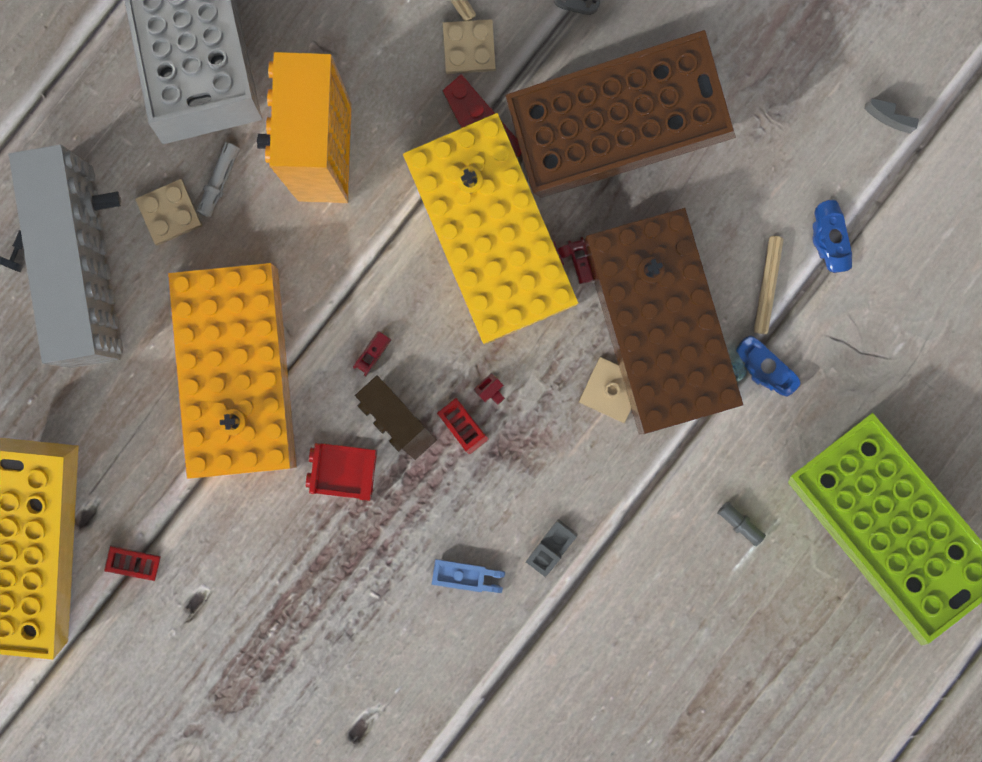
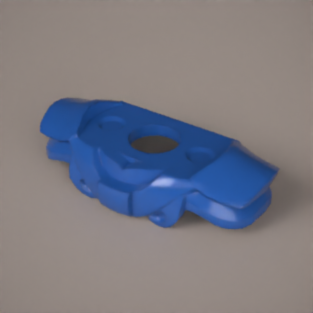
[812,200,852,273]
[736,335,801,397]

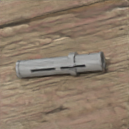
[196,142,240,218]

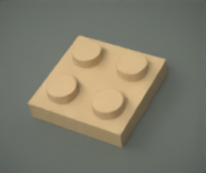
[443,19,496,74]
[135,179,203,246]

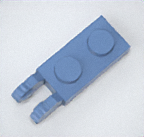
[432,559,505,593]

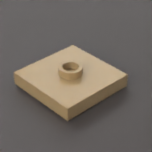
[579,357,631,423]

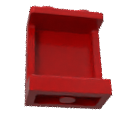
[306,443,378,501]

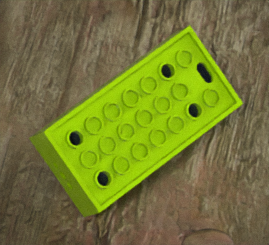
[788,413,982,646]

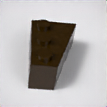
[354,375,437,460]

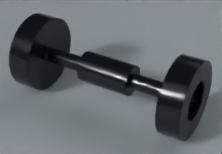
[0,213,23,273]

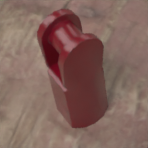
[567,237,594,285]
[353,331,392,377]

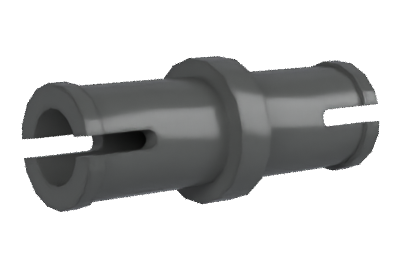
[717,502,766,546]

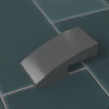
[864,98,919,133]
[526,519,578,578]

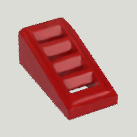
[437,398,489,454]
[104,545,161,581]

